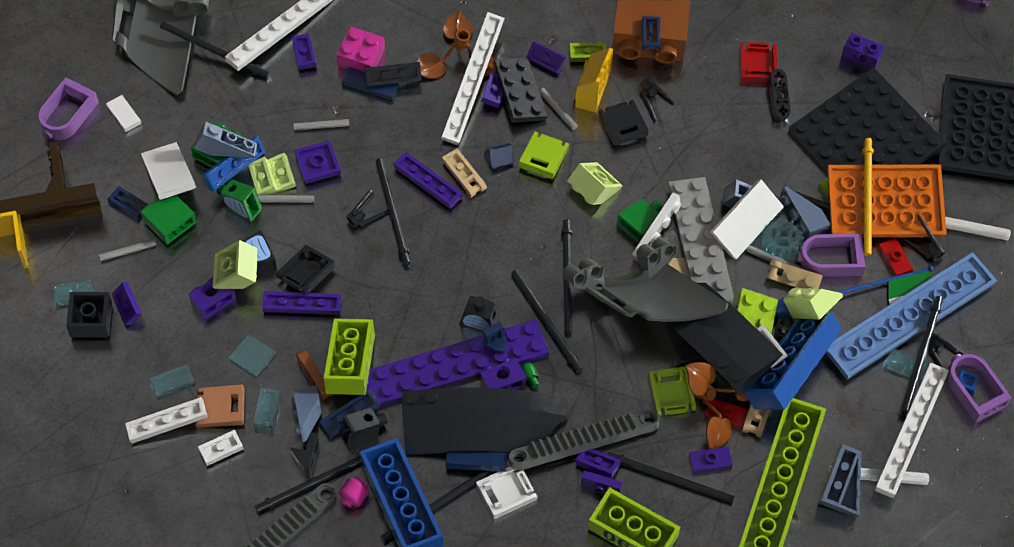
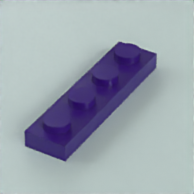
[394,152,463,209]
[262,291,341,315]

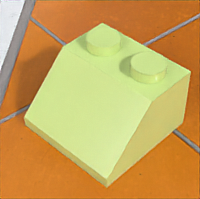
[567,162,623,205]
[213,240,257,289]
[783,287,843,320]

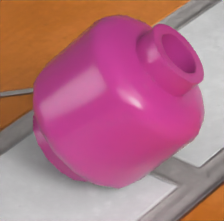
[339,477,369,508]

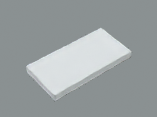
[141,142,196,200]
[710,179,784,259]

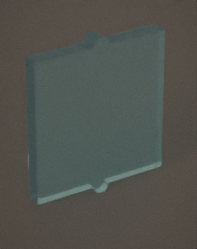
[229,334,276,377]

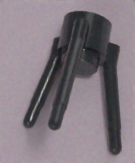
[640,77,675,122]
[346,189,389,228]
[903,215,946,261]
[928,331,965,375]

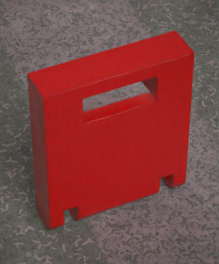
[740,42,778,83]

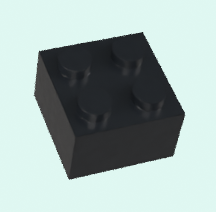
[66,292,112,337]

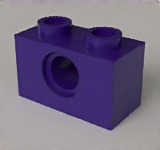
[841,32,885,70]
[189,277,236,319]
[480,358,526,390]

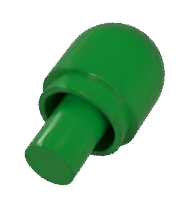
[521,363,540,389]

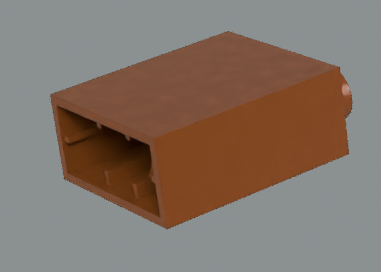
[612,0,690,64]

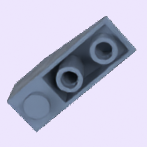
[194,122,257,158]
[781,186,830,240]
[290,386,321,442]

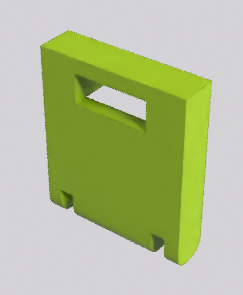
[519,131,569,179]
[648,366,696,416]

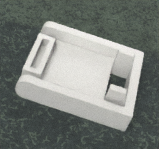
[476,467,538,519]

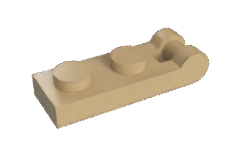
[442,149,487,198]
[765,260,823,289]
[742,404,770,438]

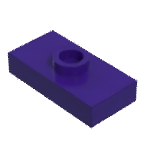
[292,34,317,70]
[526,41,566,73]
[481,71,503,108]
[112,282,142,325]
[689,447,733,473]
[576,449,621,479]
[581,470,623,494]

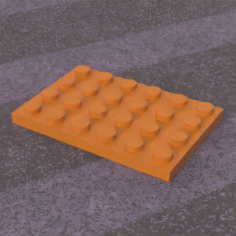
[827,165,947,237]

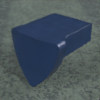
[484,143,514,169]
[483,321,506,354]

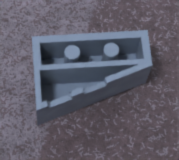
[818,444,862,518]

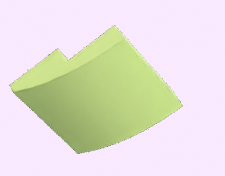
[248,153,296,195]

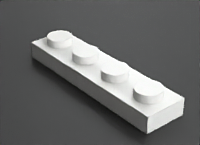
[632,192,681,263]
[125,397,208,443]

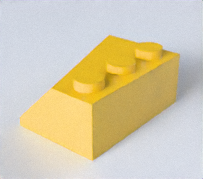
[573,48,613,113]

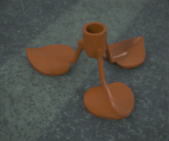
[417,10,496,79]
[685,362,748,449]

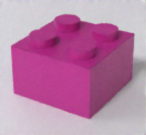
[337,27,385,72]

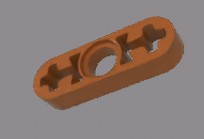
[296,349,332,400]

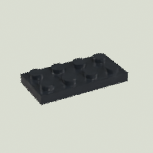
[493,57,548,122]

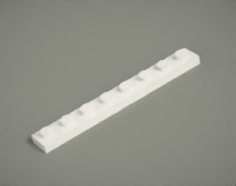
[225,0,333,71]
[441,12,504,145]
[875,363,949,499]

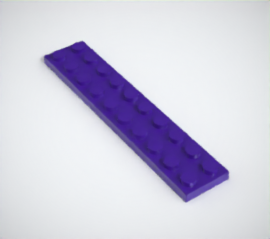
[357,319,549,407]

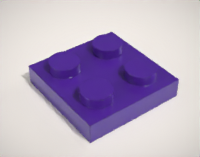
[294,140,341,184]

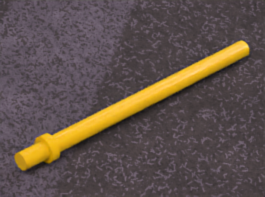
[862,138,874,256]

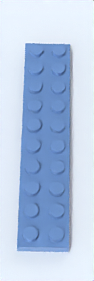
[826,252,997,379]

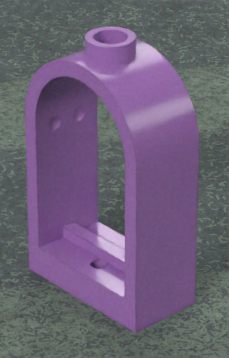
[39,77,99,140]
[796,234,865,277]
[947,354,1012,423]

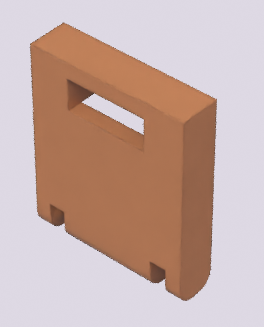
[195,384,245,428]

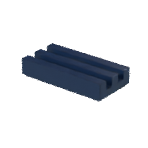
[642,16,661,51]
[107,186,148,221]

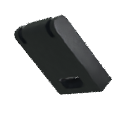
[598,100,649,146]
[276,245,336,295]

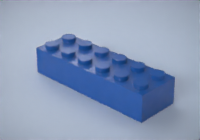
[744,312,842,410]
[360,438,444,547]

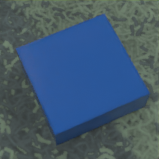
[958,369,980,395]

